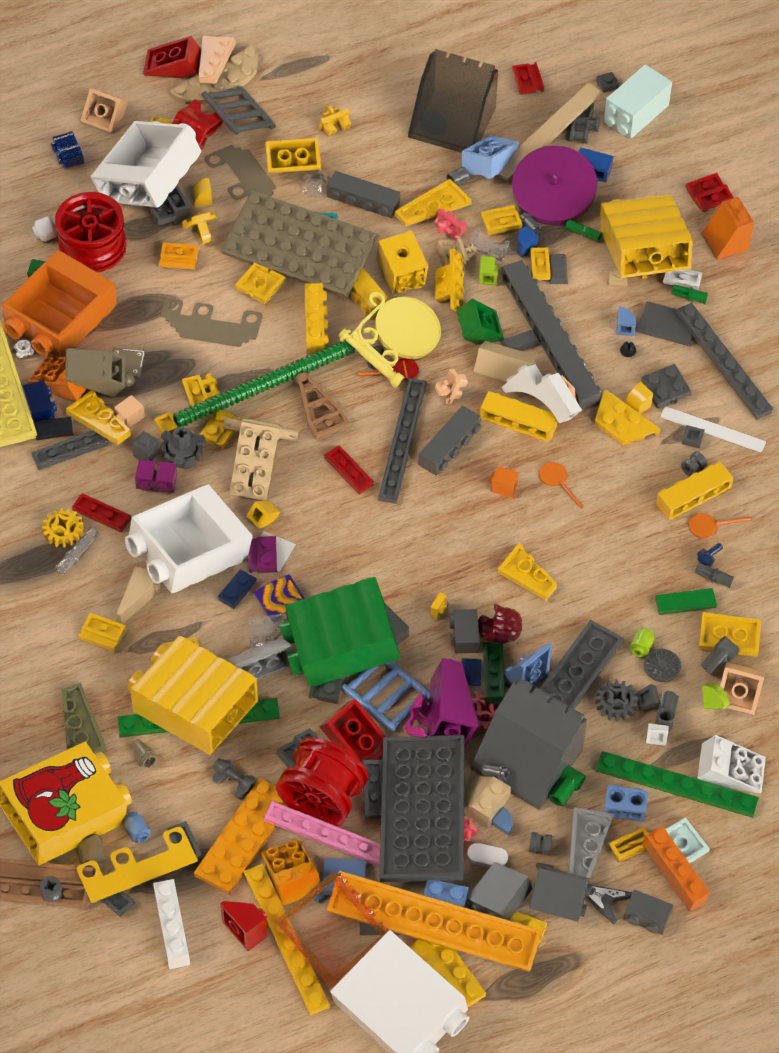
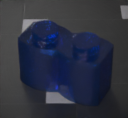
[51,131,84,169]

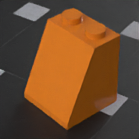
[702,197,754,260]

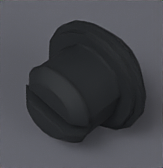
[620,341,636,357]

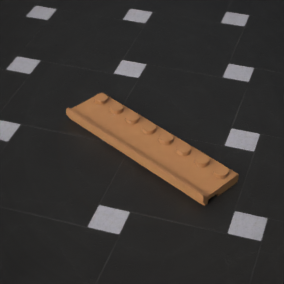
[0,858,94,909]

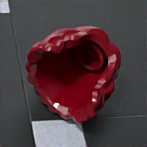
[478,604,522,644]

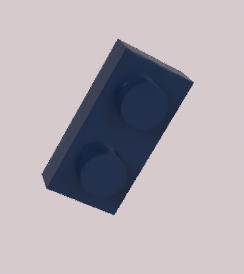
[218,569,256,609]

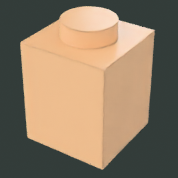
[114,395,145,428]

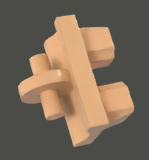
[435,369,468,405]

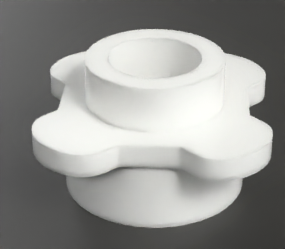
[14,340,34,358]

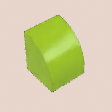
[702,683,730,709]

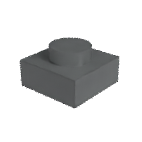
[596,72,619,93]
[682,425,705,448]
[637,684,660,712]

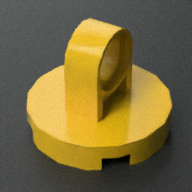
[182,211,217,245]

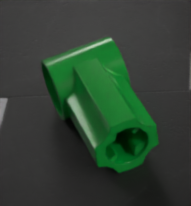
[549,765,586,806]

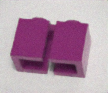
[135,459,177,493]

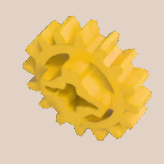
[42,508,84,548]

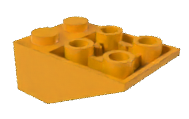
[260,839,322,905]

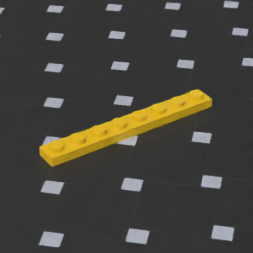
[244,864,330,1016]

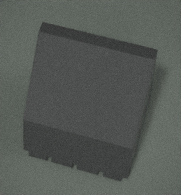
[471,678,587,810]

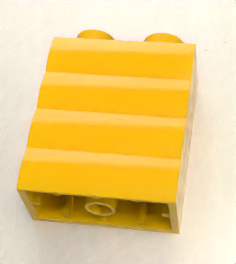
[600,194,692,278]
[127,636,258,755]

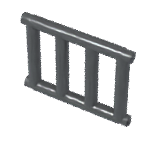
[202,86,276,135]

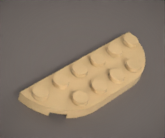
[169,45,258,105]

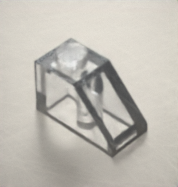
[248,614,287,648]

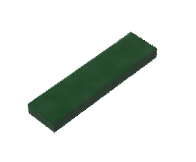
[483,643,505,703]

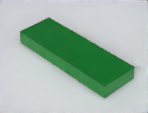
[655,588,717,615]

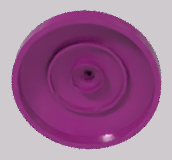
[512,146,597,225]

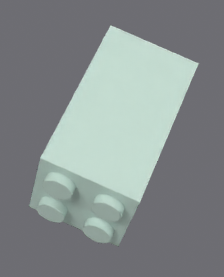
[604,65,672,139]

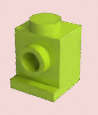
[479,256,499,286]

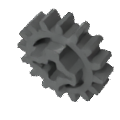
[595,679,639,722]

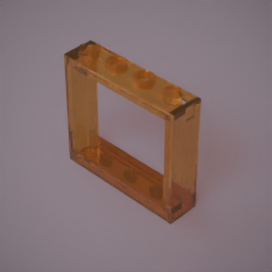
[275,871,389,988]

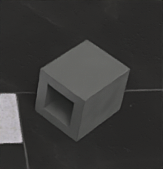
[132,431,160,461]

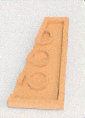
[199,36,236,84]

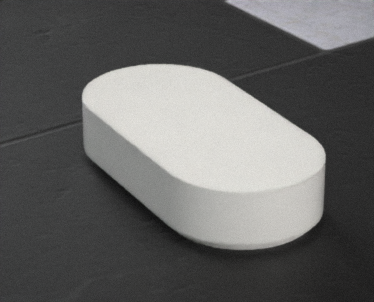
[467,843,508,868]

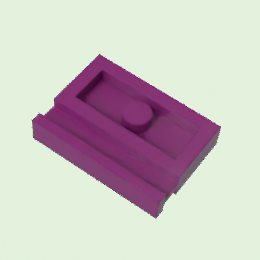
[248,536,277,573]

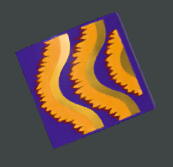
[253,574,305,624]

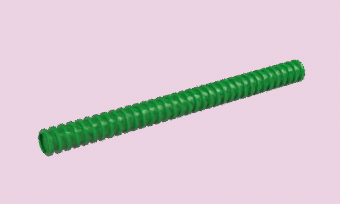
[173,340,355,427]

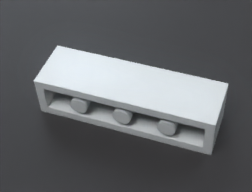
[153,879,190,969]

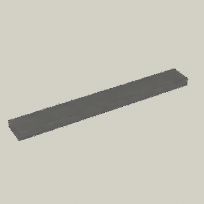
[378,378,427,504]

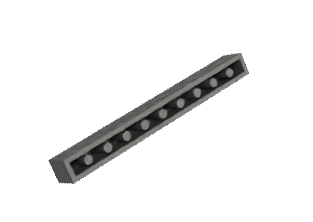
[502,260,602,410]

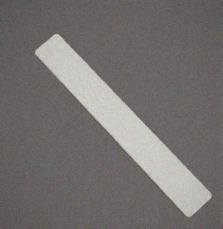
[660,407,766,452]

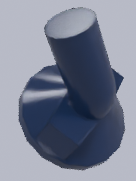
[697,543,723,566]

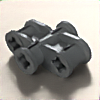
[568,103,600,144]

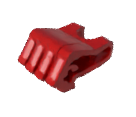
[172,99,223,150]

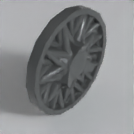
[644,649,681,682]

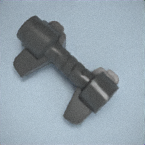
[212,758,256,800]

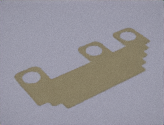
[205,145,276,200]
[161,298,262,347]

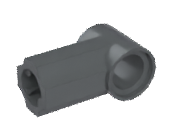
[701,636,740,677]
[655,691,679,732]

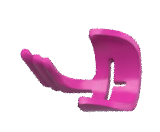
[404,692,429,737]

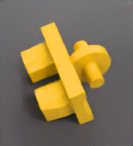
[318,105,351,136]

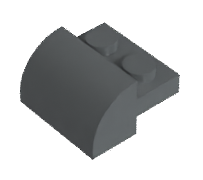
[146,184,191,226]

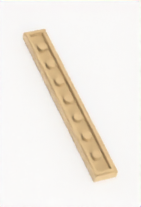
[497,83,601,183]

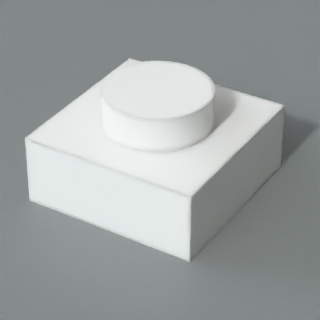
[646,723,669,746]

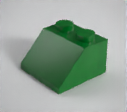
[457,298,504,345]

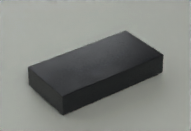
[34,416,74,440]

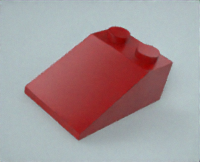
[143,36,201,78]
[319,698,386,762]

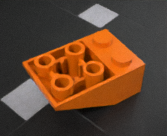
[28,355,87,401]

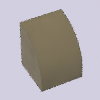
[76,834,106,867]

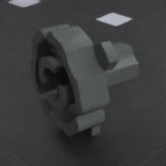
[161,426,206,469]

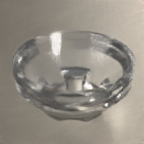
[300,170,331,197]

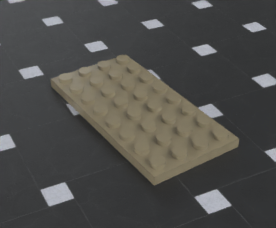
[221,190,378,298]

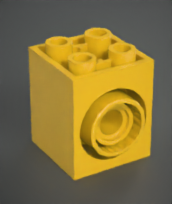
[376,231,428,294]

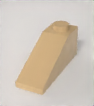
[117,566,160,624]

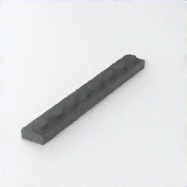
[676,303,773,420]

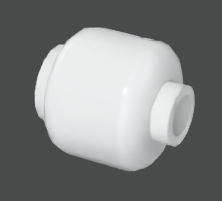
[32,216,58,242]

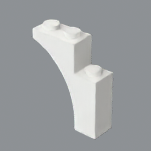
[502,364,582,423]

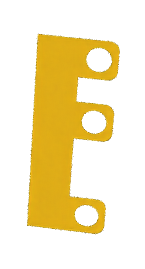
[77,827,198,903]

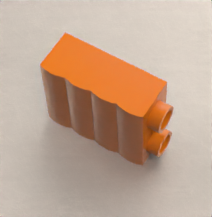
[2,250,117,357]

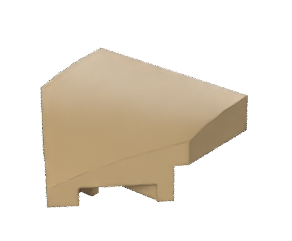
[436,237,478,269]

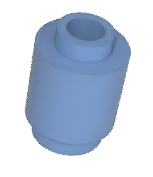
[123,812,151,843]

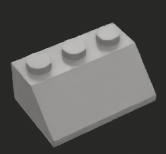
[227,638,291,680]

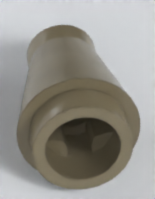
[131,739,157,768]

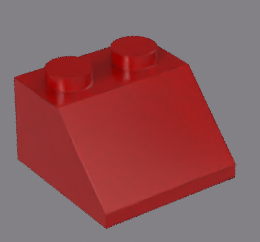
[220,901,268,951]

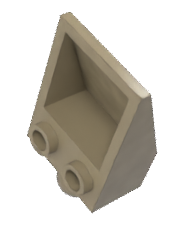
[65,348,135,398]

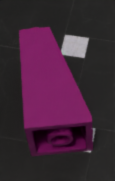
[427,658,478,747]

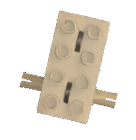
[223,417,299,501]

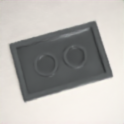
[637,301,693,346]

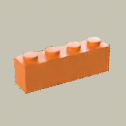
[642,825,710,911]

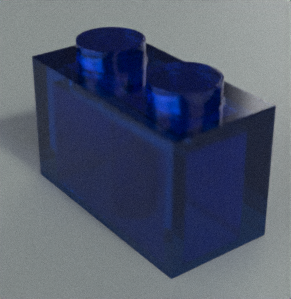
[22,380,57,423]

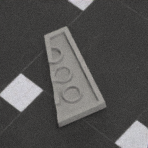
[568,807,614,880]

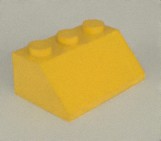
[266,138,321,173]

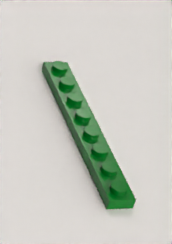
[118,698,280,738]
[596,751,759,818]

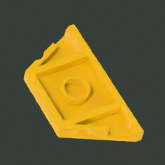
[594,389,661,445]

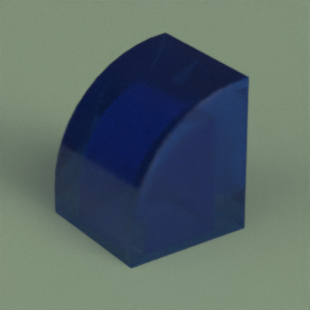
[461,658,482,686]

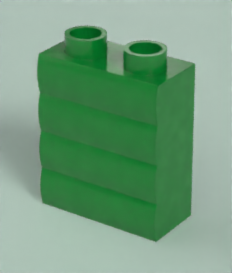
[279,577,401,688]

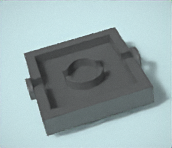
[641,364,691,408]

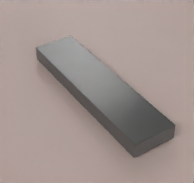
[31,431,109,470]

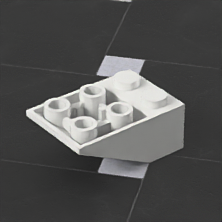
[697,735,766,793]

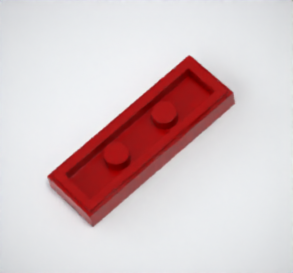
[324,445,374,495]
[72,493,131,533]

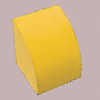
[193,178,212,207]
[625,382,653,414]
[246,500,281,528]

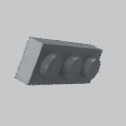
[362,760,383,819]

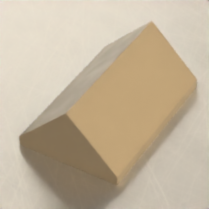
[473,341,538,383]

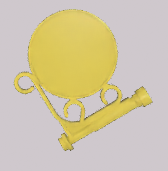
[338,292,441,388]

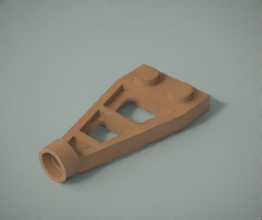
[295,372,350,440]

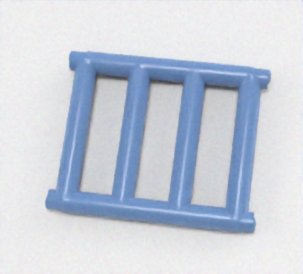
[341,661,430,733]

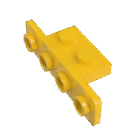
[435,248,464,315]

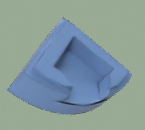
[492,807,512,835]

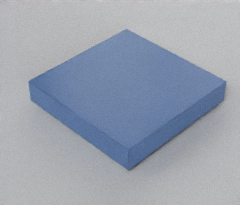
[322,858,366,895]

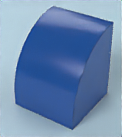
[517,225,539,258]

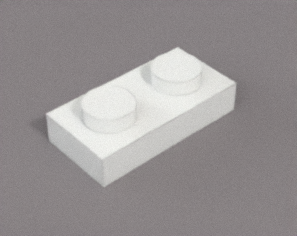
[663,269,702,290]

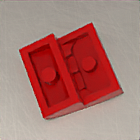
[685,173,734,212]

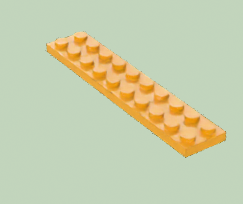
[327,871,542,972]

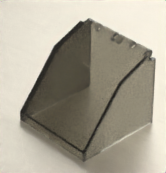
[408,49,498,153]

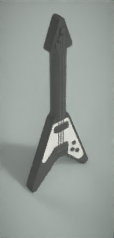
[536,863,632,924]

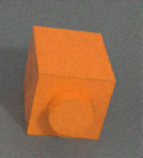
[489,466,519,498]

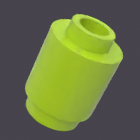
[629,628,655,657]

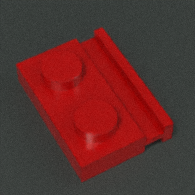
[512,62,544,95]

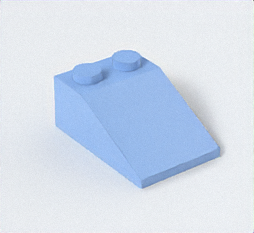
[462,135,520,179]

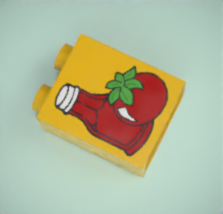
[0,741,132,866]

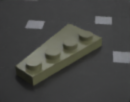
[62,683,107,754]

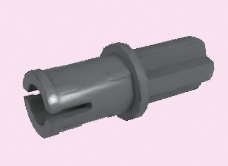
[695,563,734,588]

